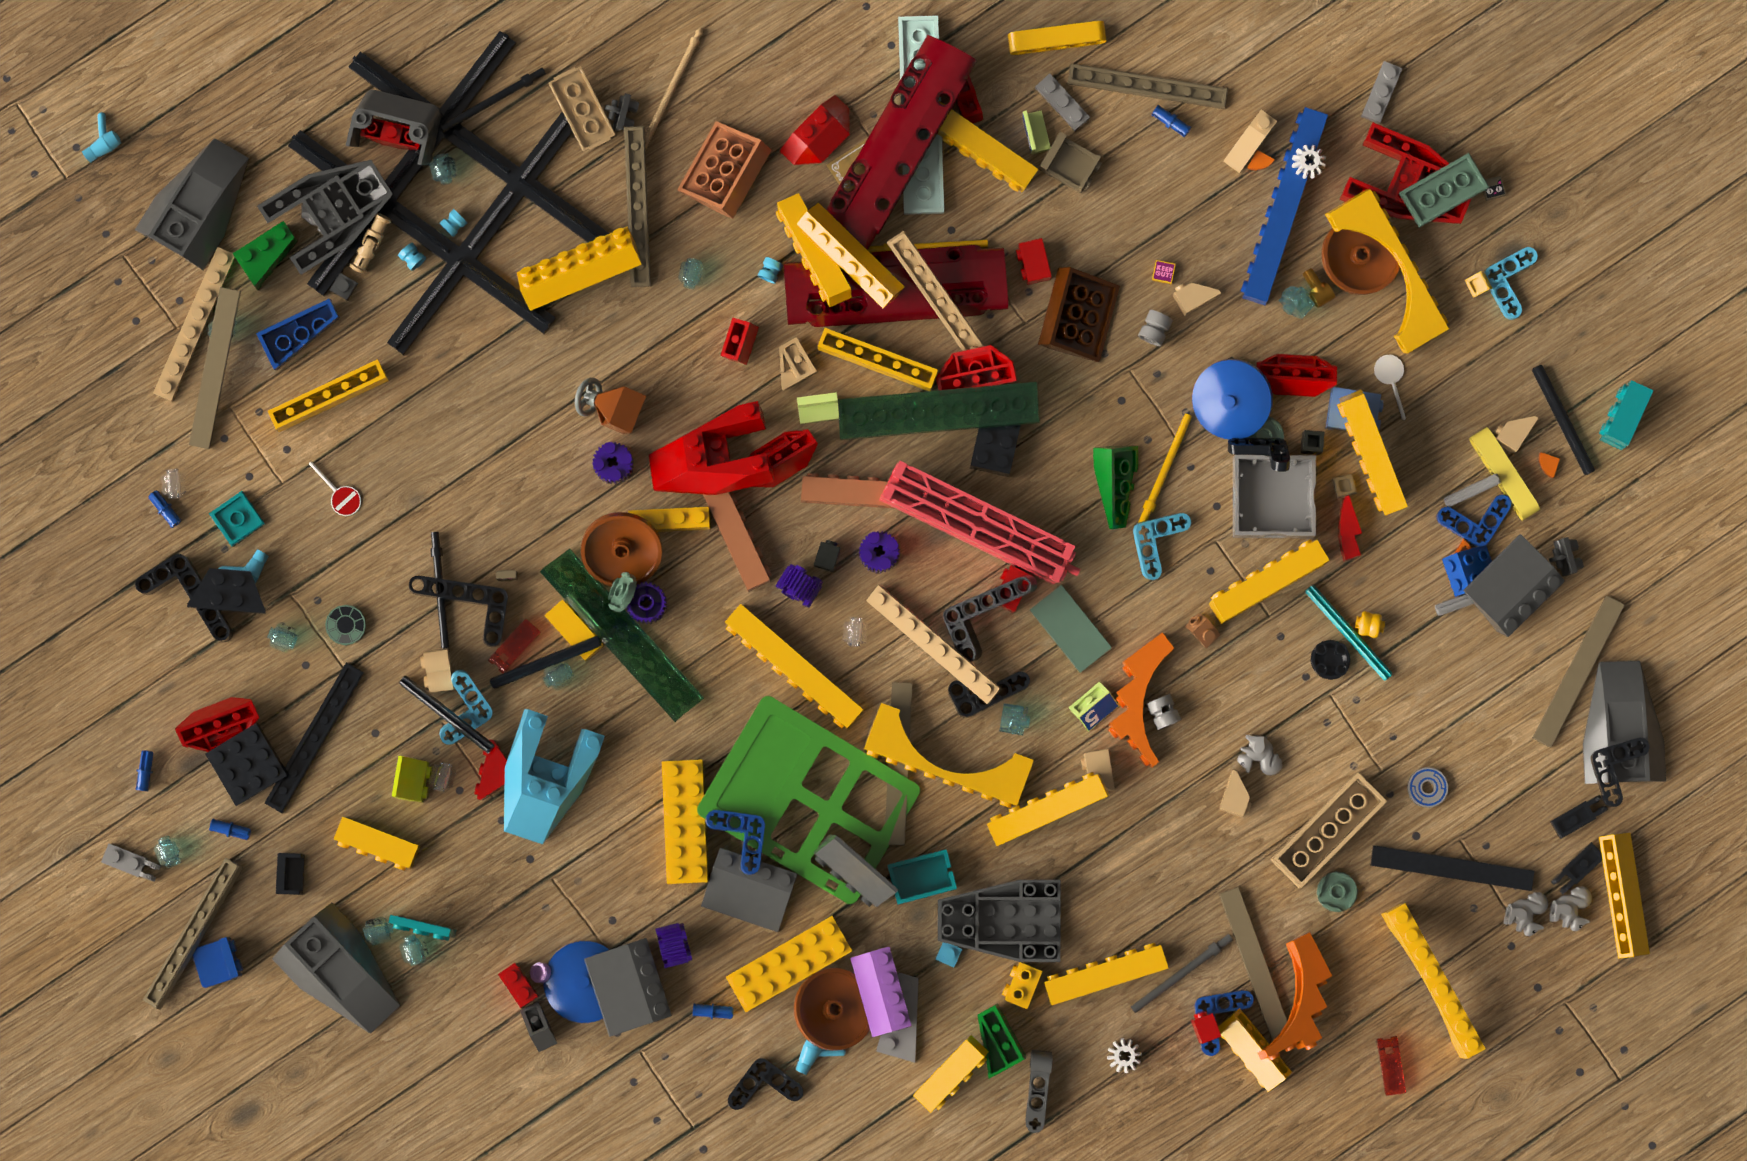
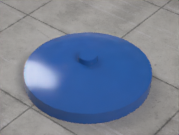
[1192,359,1273,440]
[544,941,610,1023]

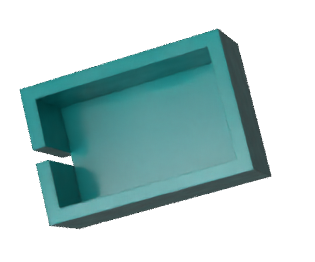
[1599,380,1654,450]
[887,849,957,905]

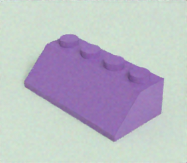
[850,947,912,1037]

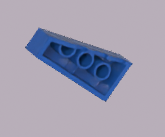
[256,299,340,370]

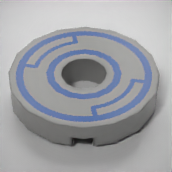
[1407,767,1448,808]

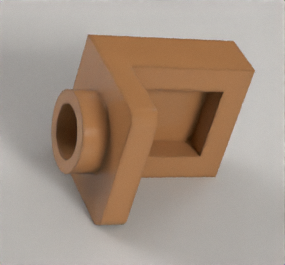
[1185,613,1221,649]

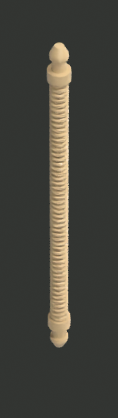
[645,28,703,151]

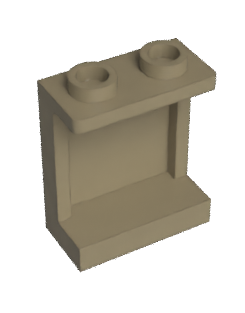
[1039,132,1102,193]

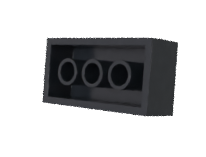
[970,387,1027,477]

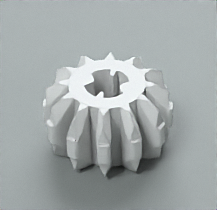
[1292,145,1326,179]
[1107,1038,1142,1073]

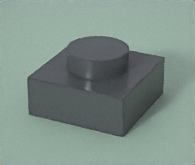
[330,273,358,301]

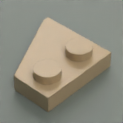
[779,337,817,392]

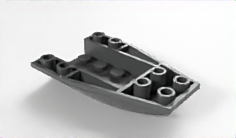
[135,138,249,271]
[1583,661,1666,784]
[938,880,1061,962]
[272,902,401,1034]

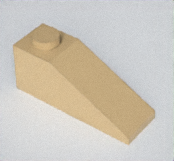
[1223,110,1277,173]

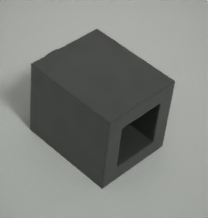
[1300,430,1325,455]
[814,540,840,572]

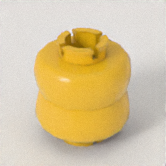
[1355,611,1385,638]

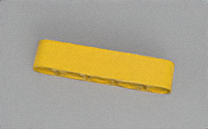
[1007,21,1107,55]

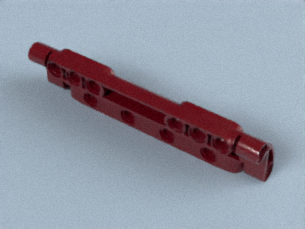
[826,35,977,250]
[783,245,1008,327]

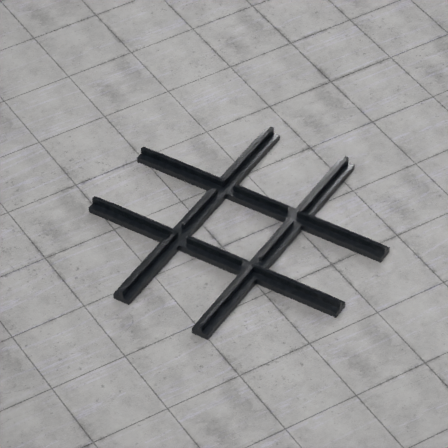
[288,31,610,355]

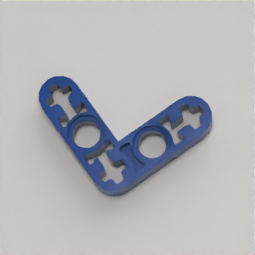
[1436,495,1511,547]
[705,810,765,875]
[1194,991,1254,1056]

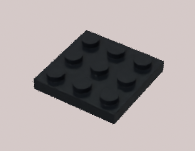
[205,723,289,806]

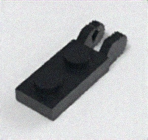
[1550,794,1608,839]
[1550,842,1603,895]

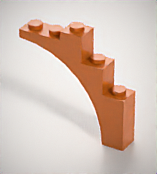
[1108,632,1175,768]
[1257,932,1332,1061]

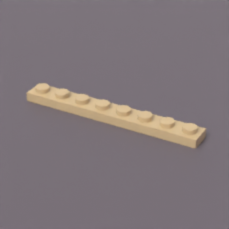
[887,231,984,351]
[153,247,236,402]
[866,585,1002,704]

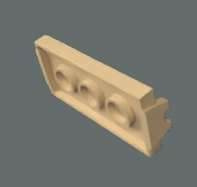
[548,66,615,151]

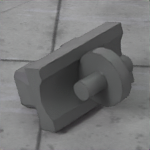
[604,93,639,132]
[1549,537,1584,577]

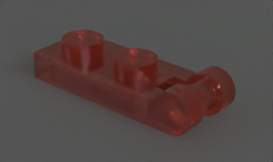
[488,618,541,674]
[1376,1036,1406,1096]

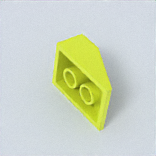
[392,756,432,803]

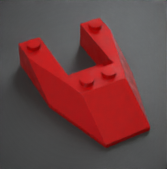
[1339,122,1472,224]
[649,401,774,495]

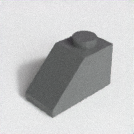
[520,1001,557,1052]

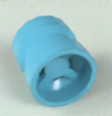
[439,209,467,237]
[398,243,426,271]
[757,257,784,284]

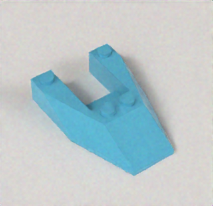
[504,709,605,844]

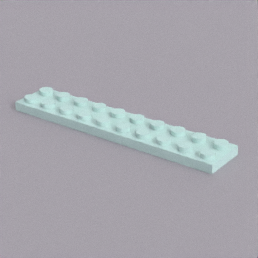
[898,16,944,215]

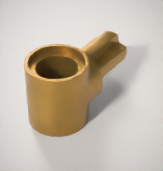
[1303,268,1336,308]

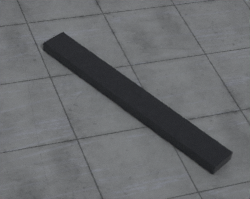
[265,662,364,814]
[1370,845,1535,891]

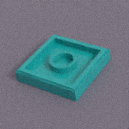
[209,491,265,547]

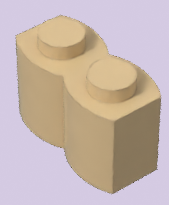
[420,648,455,693]

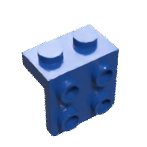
[1442,546,1492,597]
[192,937,243,988]

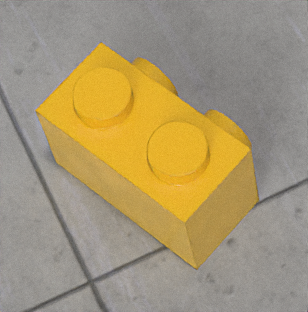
[1002,962,1042,1009]

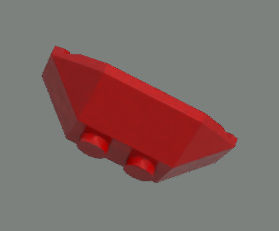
[779,95,850,165]
[936,345,1017,397]
[1256,354,1337,397]
[749,429,818,488]
[175,697,259,752]

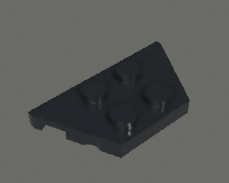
[187,568,266,614]

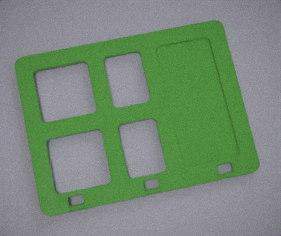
[697,696,920,904]

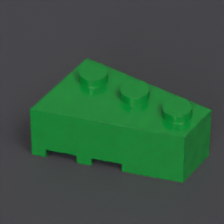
[233,221,298,290]
[977,1003,1027,1079]

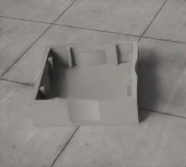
[1233,455,1316,539]

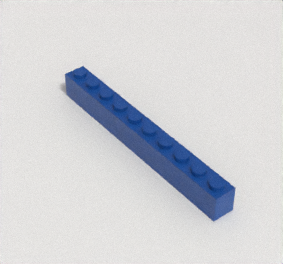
[1240,107,1328,306]

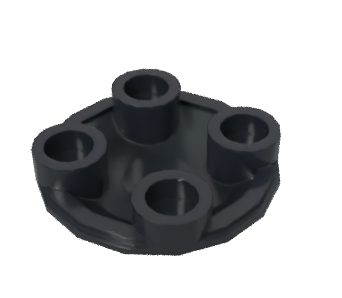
[1310,640,1351,680]

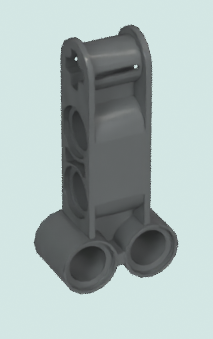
[1025,1050,1053,1133]

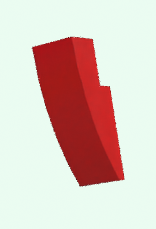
[956,76,984,124]
[1338,495,1362,562]

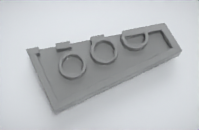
[876,973,918,1063]

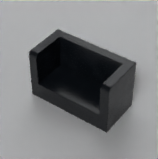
[276,853,305,895]

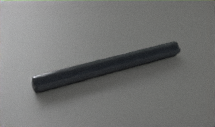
[1532,365,1595,475]
[490,636,602,689]
[399,676,495,753]

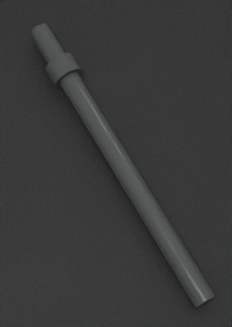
[1131,934,1233,1013]

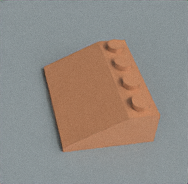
[677,121,771,219]

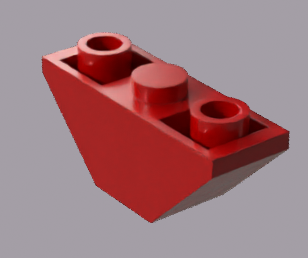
[360,118,420,150]
[474,739,507,801]

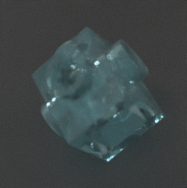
[1278,286,1315,319]
[999,703,1031,736]

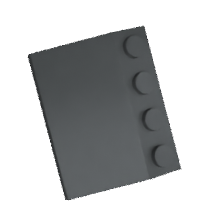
[1463,534,1565,637]
[813,835,898,907]
[701,848,798,932]
[584,938,672,1037]

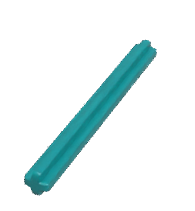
[1305,585,1392,681]

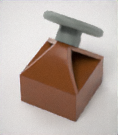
[575,377,646,434]

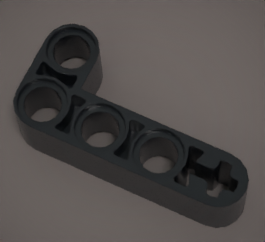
[948,671,1030,718]

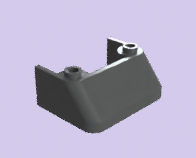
[346,90,442,166]

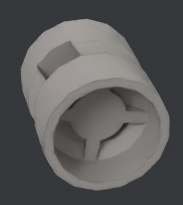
[1138,310,1173,347]
[1146,694,1182,730]

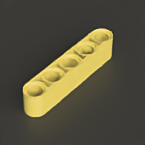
[1469,427,1540,521]

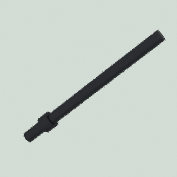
[440,68,546,133]
[430,532,450,652]

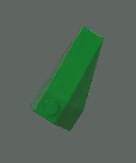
[1093,445,1138,530]

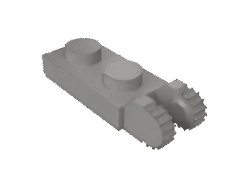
[101,843,161,882]

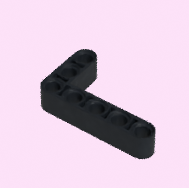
[135,554,233,642]
[409,575,508,647]
[943,575,1037,662]

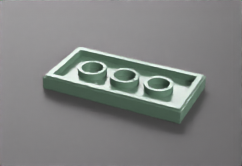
[1399,153,1489,228]
[1030,585,1112,673]

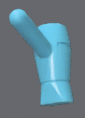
[82,112,121,163]
[218,549,269,583]
[796,1040,846,1075]

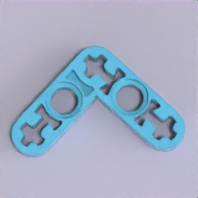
[1485,247,1538,320]
[1133,513,1191,580]
[439,670,492,745]

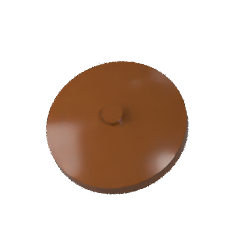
[1322,228,1400,295]
[581,512,662,586]
[794,968,870,1051]

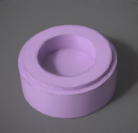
[530,962,551,983]

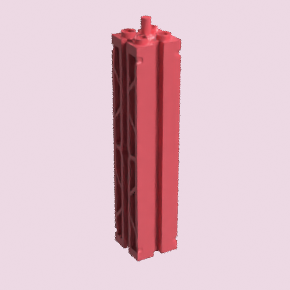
[879,461,1080,585]

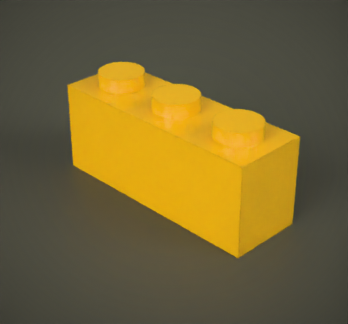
[544,599,604,662]

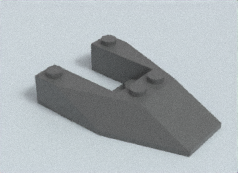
[257,160,393,275]

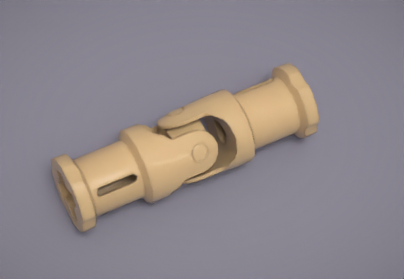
[350,213,392,274]

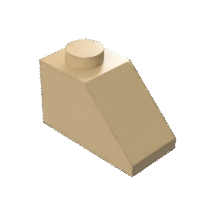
[1173,283,1221,316]
[1494,416,1538,454]
[1080,749,1115,791]
[1219,770,1252,817]

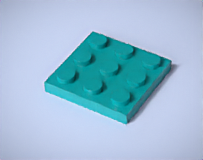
[388,915,457,941]

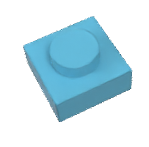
[935,942,962,968]

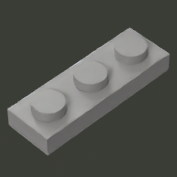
[1361,61,1402,124]
[1035,74,1090,131]

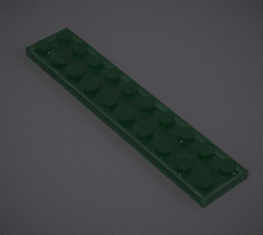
[838,382,1040,440]
[540,549,704,722]

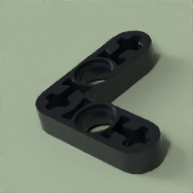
[1227,438,1290,472]
[1591,738,1650,807]
[728,1058,803,1110]

